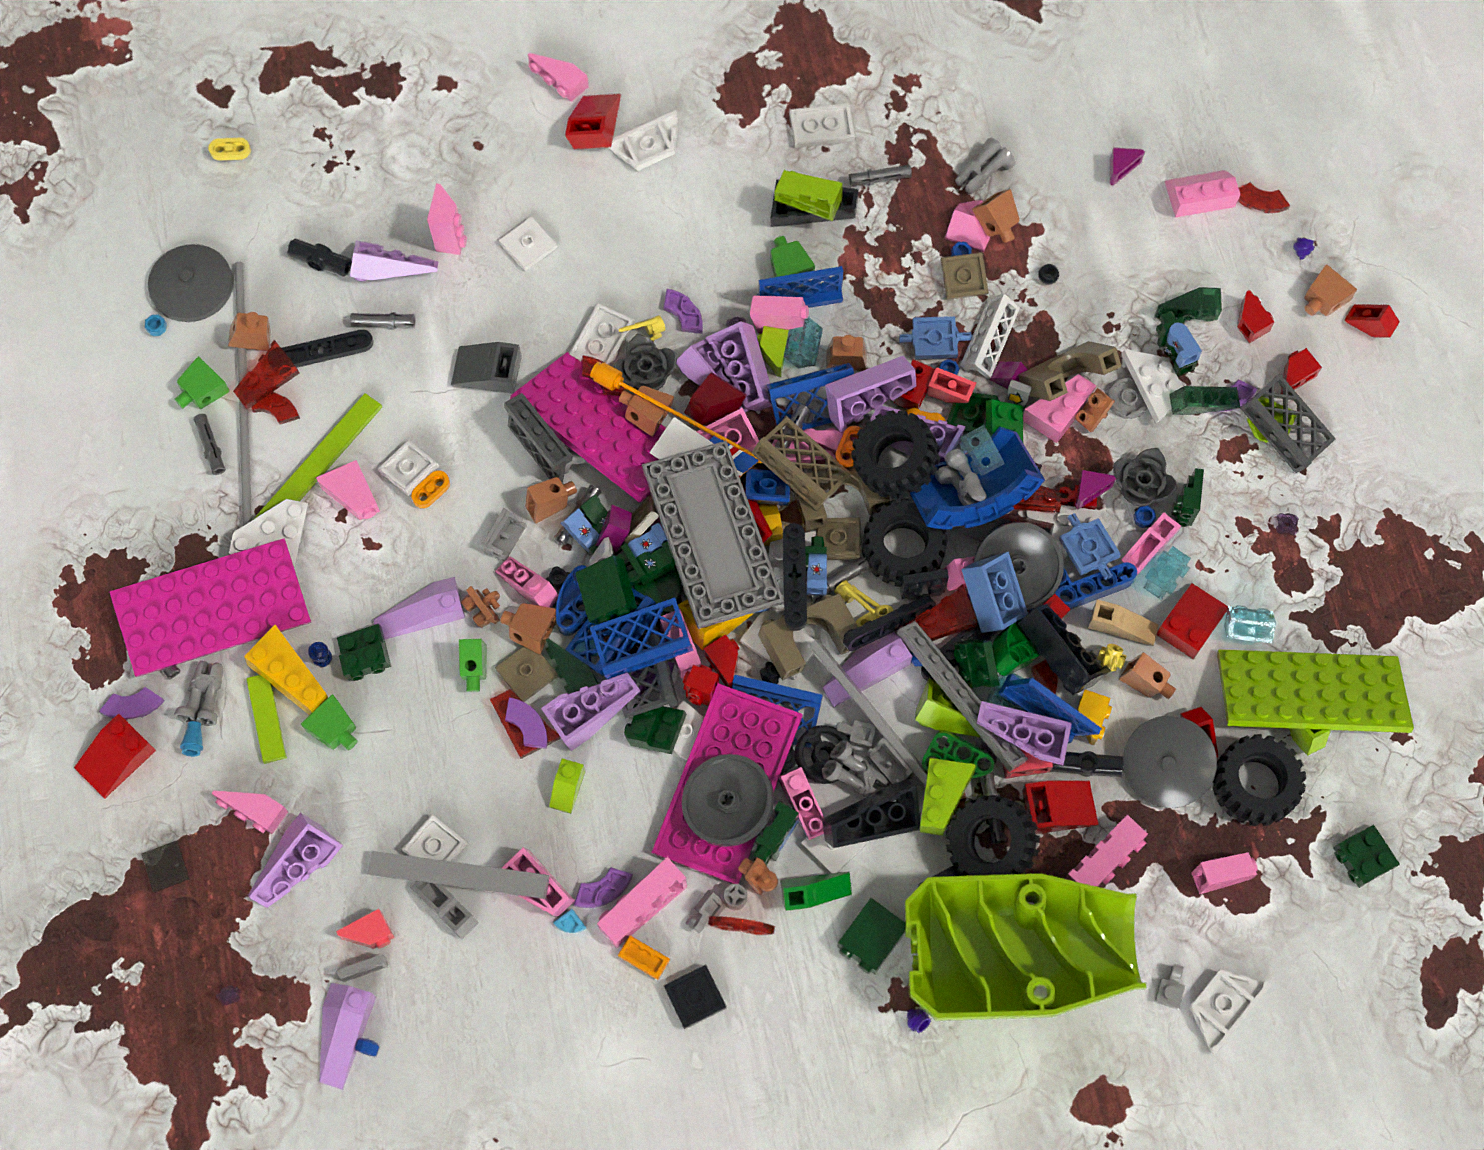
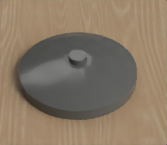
[148,244,233,322]
[973,522,1064,610]
[1123,715,1217,808]
[682,754,774,847]

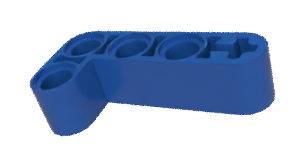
[1054,562,1137,609]

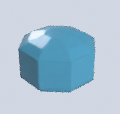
[145,315,167,336]

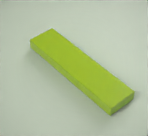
[246,675,287,764]

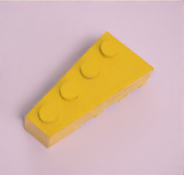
[244,625,328,715]

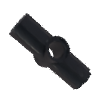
[287,238,352,276]
[1052,751,1123,777]

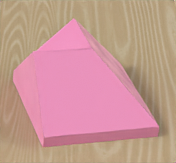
[945,200,991,253]

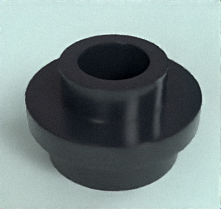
[1038,264,1059,285]

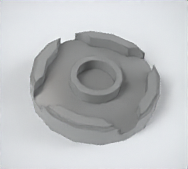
[1108,377,1148,419]

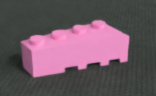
[1065,815,1148,887]
[597,857,687,949]

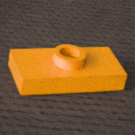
[618,935,670,980]

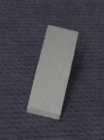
[410,881,479,939]

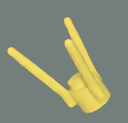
[619,315,666,341]
[834,580,881,614]

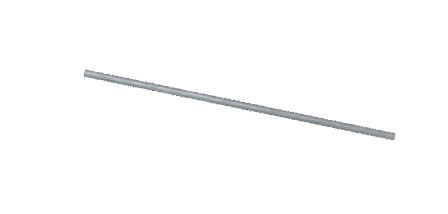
[235,262,252,526]

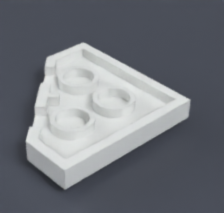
[229,499,308,568]
[1016,501,1109,560]

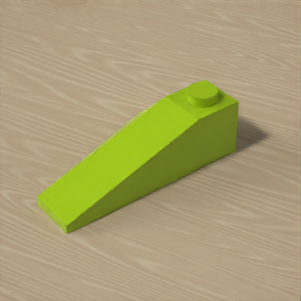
[915,678,980,737]

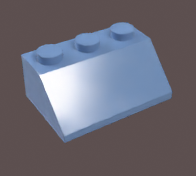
[961,552,1028,632]

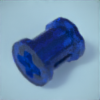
[308,642,332,668]

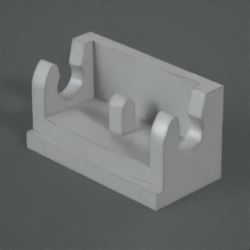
[482,508,527,562]
[865,737,913,787]

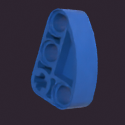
[556,565,588,636]

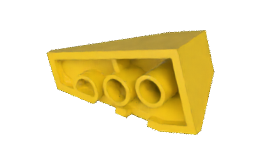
[678,599,754,650]

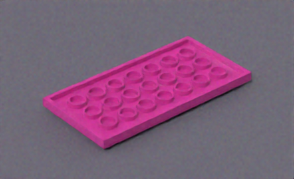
[510,352,666,503]
[110,538,312,677]
[651,683,803,884]

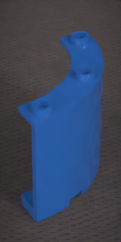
[910,427,1045,529]

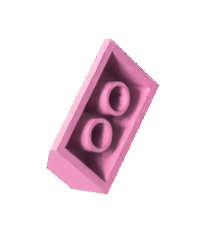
[1165,170,1241,218]
[427,183,467,255]
[696,408,759,452]

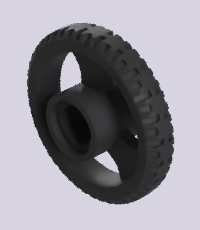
[795,725,854,784]

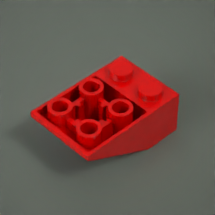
[565,94,621,149]
[1022,781,1099,834]

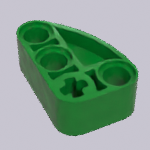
[992,620,1040,676]
[922,730,994,779]

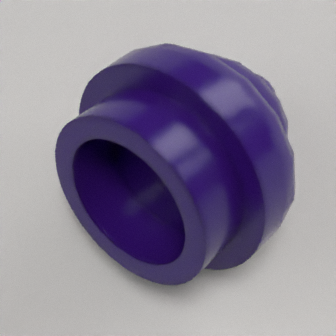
[1293,238,1315,260]
[907,1009,931,1033]

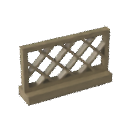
[752,417,852,511]

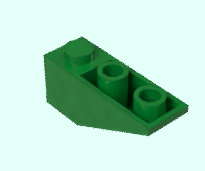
[780,872,852,911]

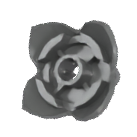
[614,334,677,390]
[1113,448,1177,506]

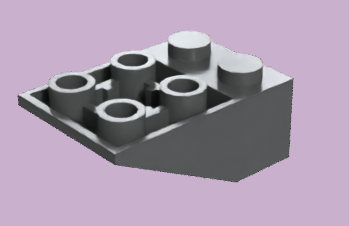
[451,342,522,394]

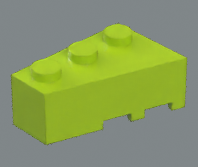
[774,170,843,221]
[920,758,976,836]

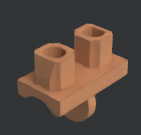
[1075,388,1115,432]
[461,586,500,628]
[738,858,778,895]

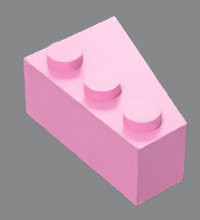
[1023,374,1096,443]
[501,847,575,917]

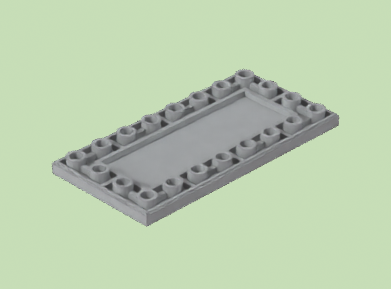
[642,441,784,629]

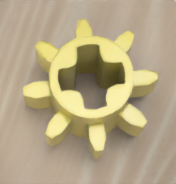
[1097,644,1127,672]

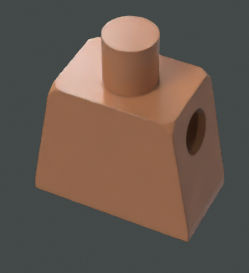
[972,189,1020,243]
[1304,264,1358,316]
[228,312,271,351]
[826,335,867,371]
[619,386,674,437]
[525,477,577,524]
[501,603,557,654]
[1119,652,1176,699]

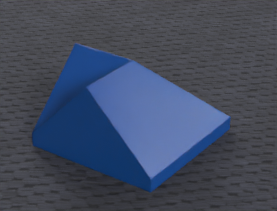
[745,469,790,506]

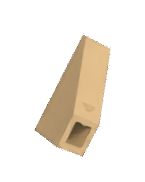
[1088,599,1158,646]

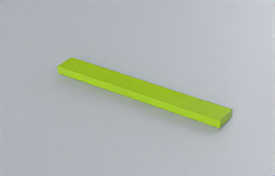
[253,393,383,520]

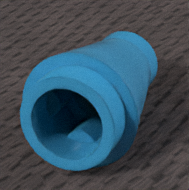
[180,721,203,757]

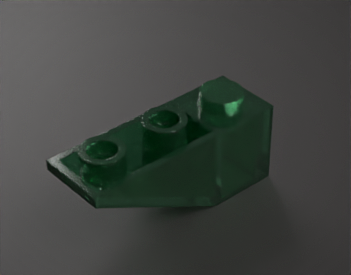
[1154,287,1222,322]
[1169,386,1240,415]
[545,638,598,694]

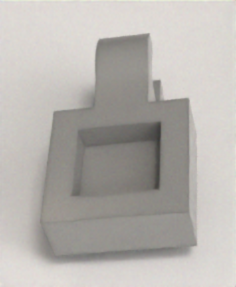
[836,720,876,749]
[686,890,727,933]
[1155,964,1185,1009]

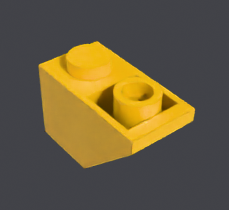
[1077,689,1112,745]

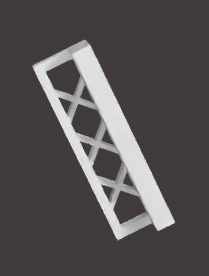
[960,294,1020,379]

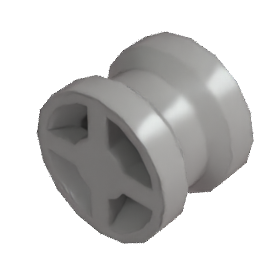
[724,884,747,910]

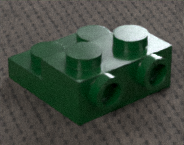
[947,393,1000,441]
[1171,468,1204,527]
[337,623,391,681]
[954,639,1000,688]
[624,699,687,754]
[1333,825,1400,888]

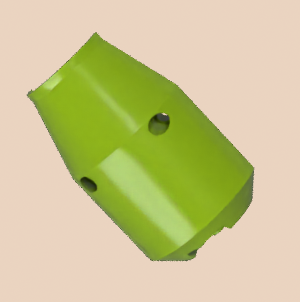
[905,874,1147,1021]

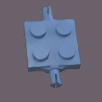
[899,316,972,359]
[1059,513,1121,580]

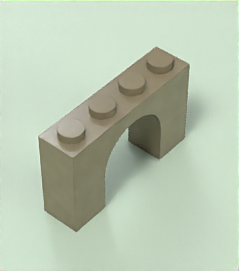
[1018,341,1122,401]
[792,466,890,531]
[758,594,858,680]

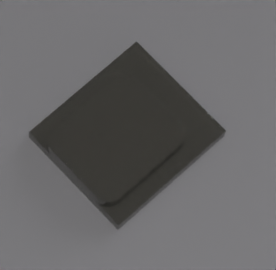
[142,840,190,893]

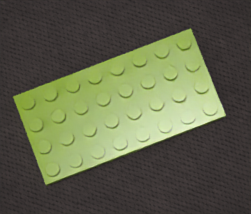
[1217,649,1414,733]

